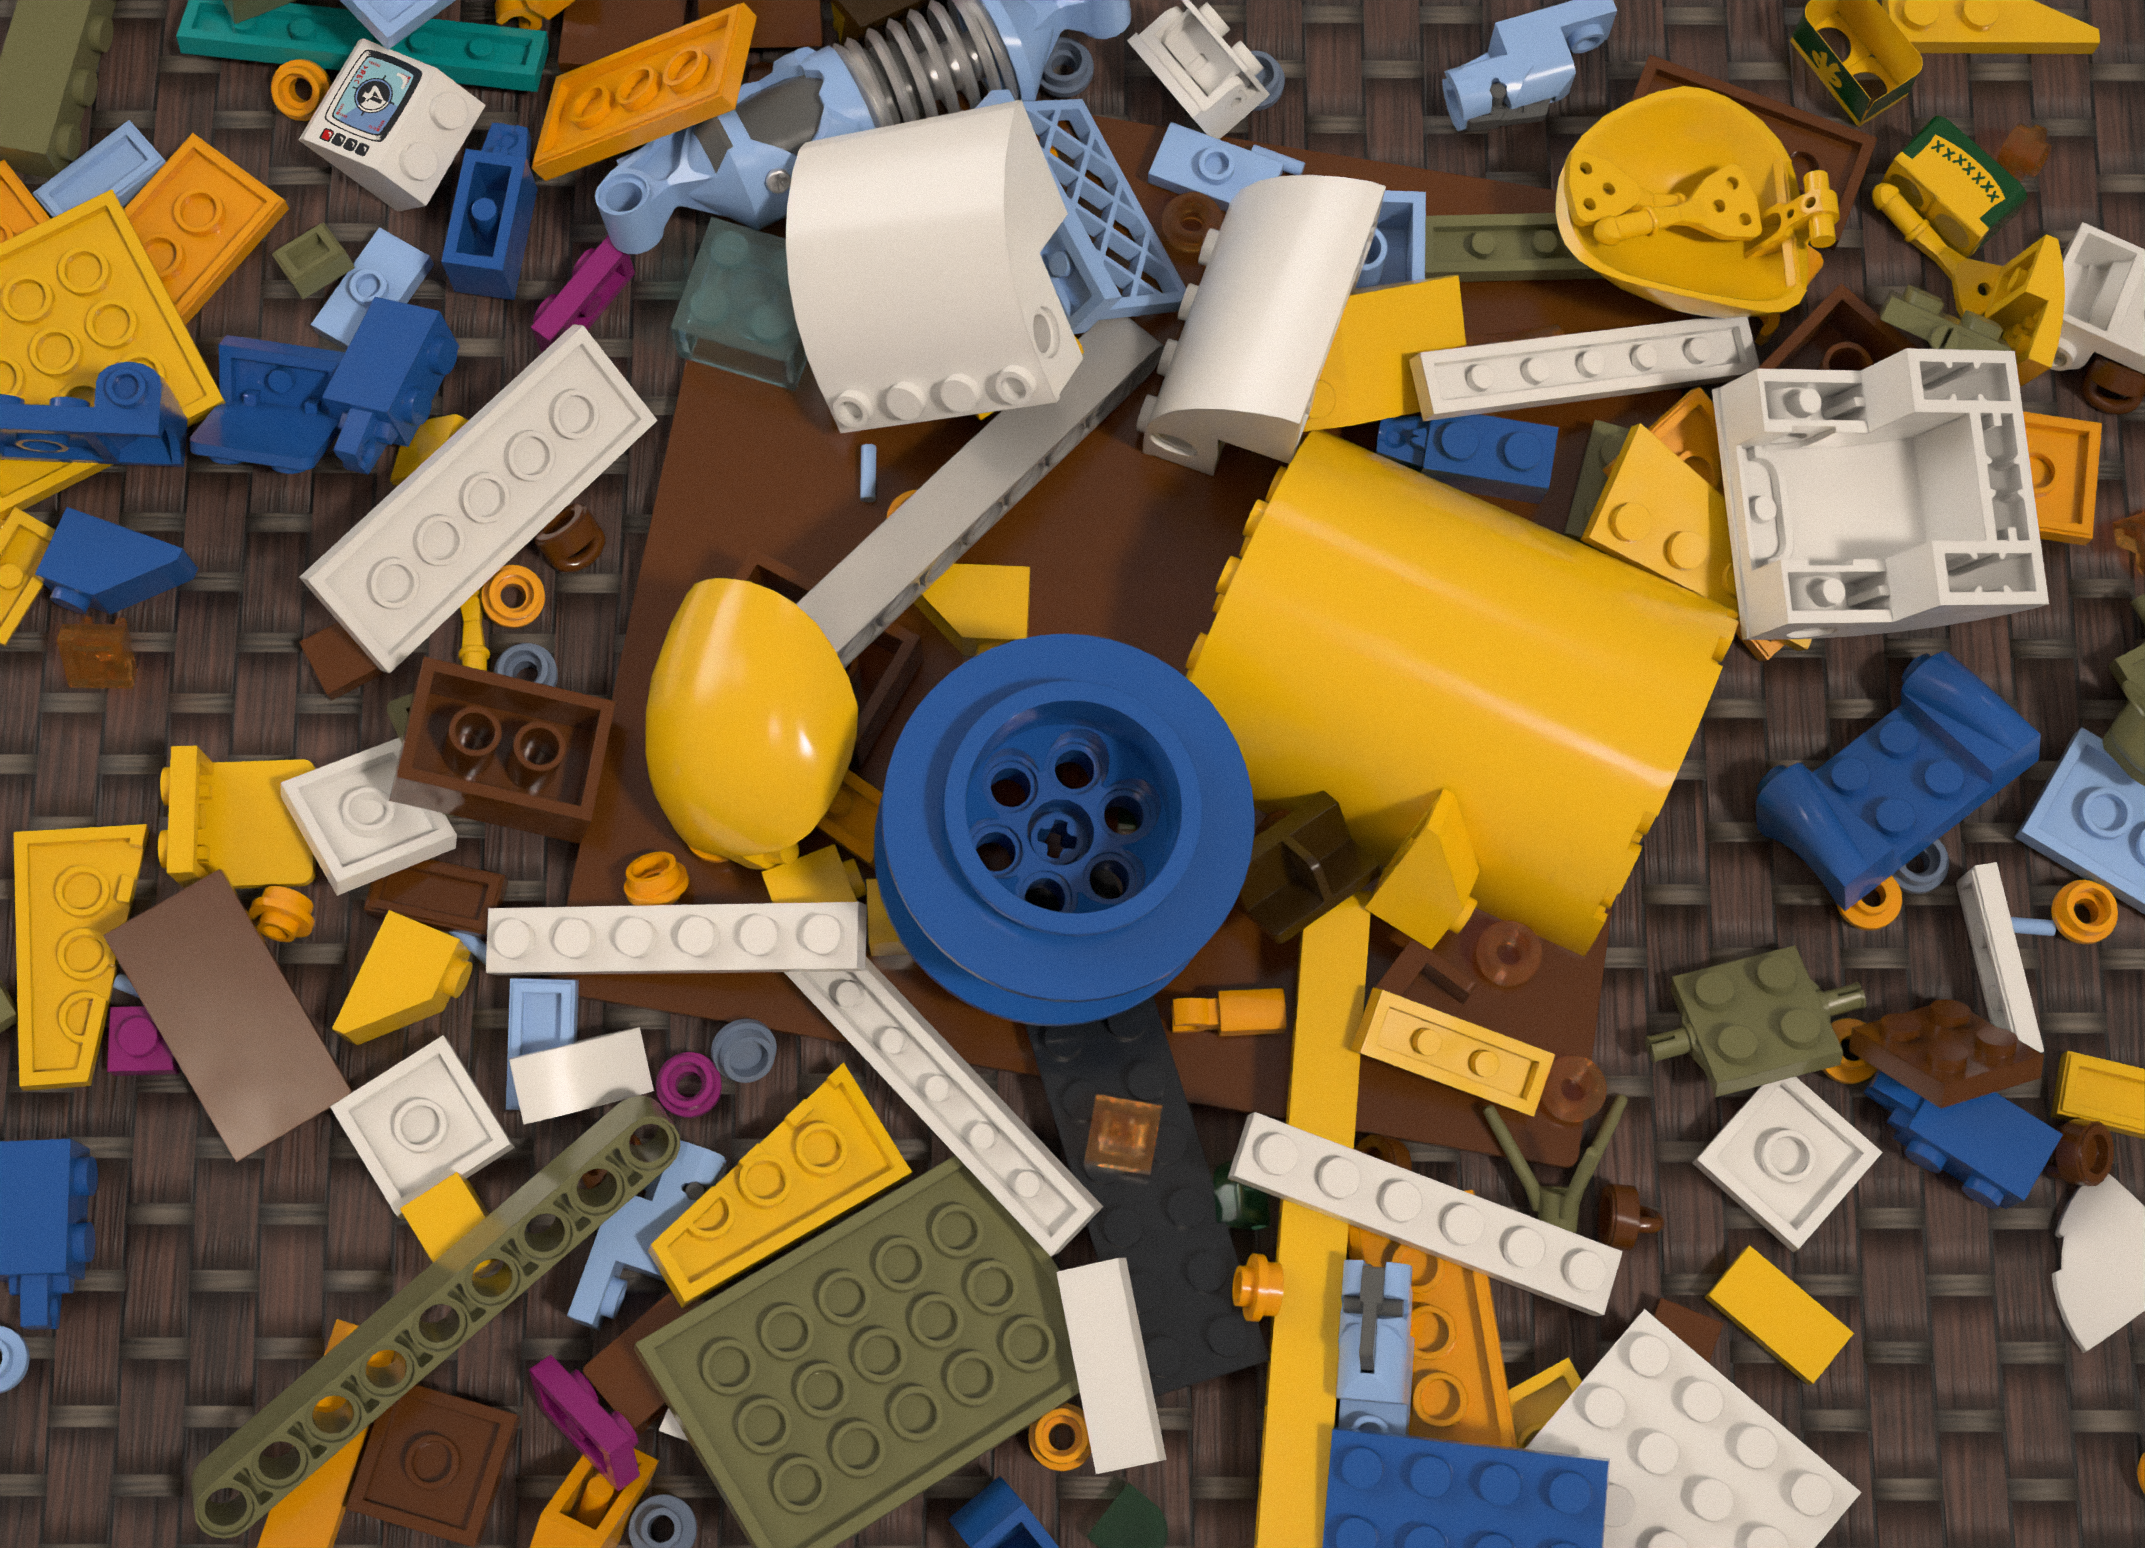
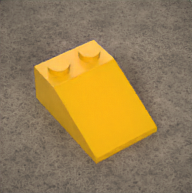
[1303,275,1466,432]

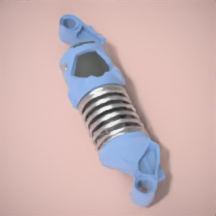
[595,0,1131,254]

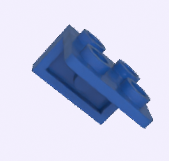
[190,335,345,474]

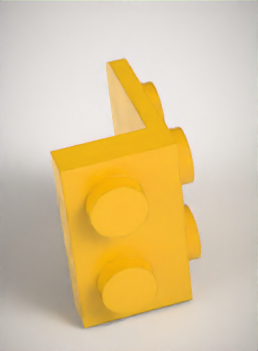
[158,746,316,889]

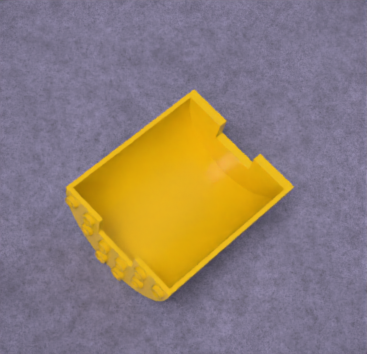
[1185,430,1739,957]

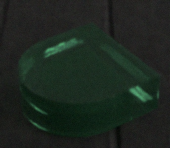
[1213,1160,1270,1231]
[1086,1483,1168,1548]

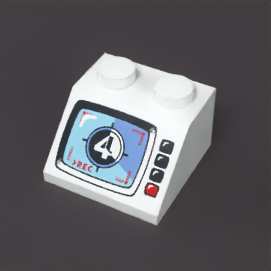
[299,38,486,212]

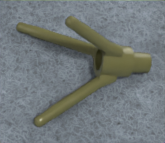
[1483,1094,1628,1233]

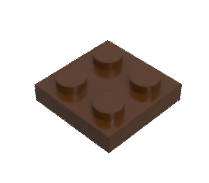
[1849,999,2044,1109]
[345,1385,521,1548]

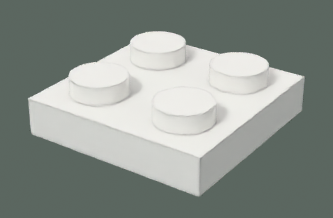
[281,738,457,896]
[330,1035,515,1220]
[1693,1077,1883,1252]

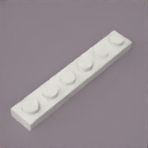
[1409,317,1759,421]
[486,902,867,975]
[784,957,1103,1256]
[1228,1112,1623,1316]

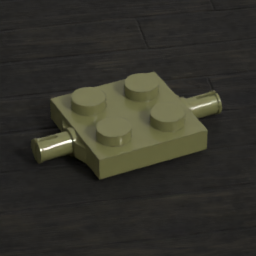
[1880,284,2011,351]
[1645,945,1866,1097]

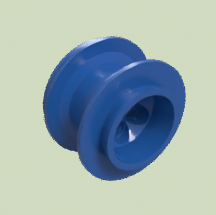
[874,634,1255,1026]

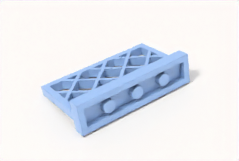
[975,89,1186,334]

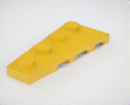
[1581,423,1812,651]
[648,1062,912,1308]

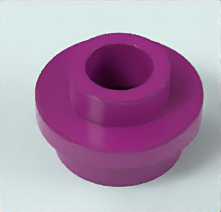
[656,1052,722,1118]

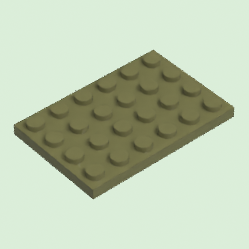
[634,1155,1080,1548]

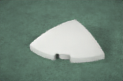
[2052,1174,2145,1353]

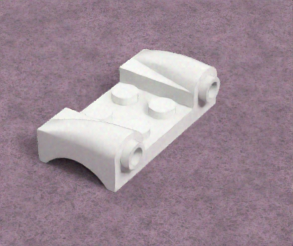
[2050,222,2145,374]

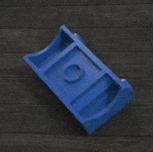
[0,362,188,467]
[1755,651,2041,911]

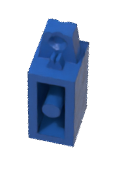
[441,123,538,300]
[322,297,460,475]
[1375,414,1559,504]
[1863,1069,2063,1209]
[0,1139,98,1330]

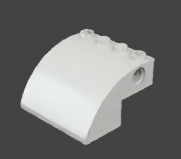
[786,100,1084,433]
[1136,175,1386,476]
[1712,348,2049,640]

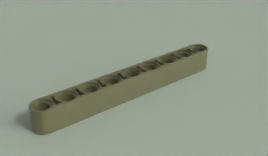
[190,1096,680,1539]

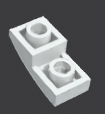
[509,1027,654,1124]

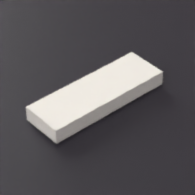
[1956,862,2044,1053]
[1056,1258,1167,1474]

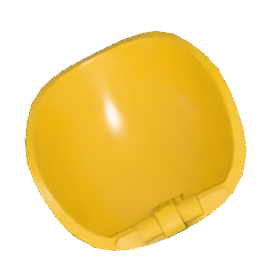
[1556,86,1840,318]
[645,578,858,870]

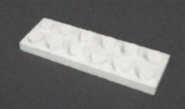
[299,324,658,673]

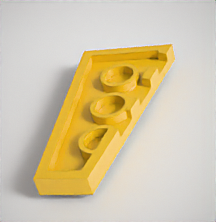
[14,824,150,1091]

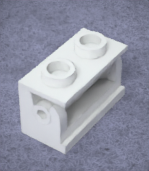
[1127,0,1270,140]

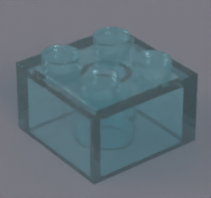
[670,217,807,391]

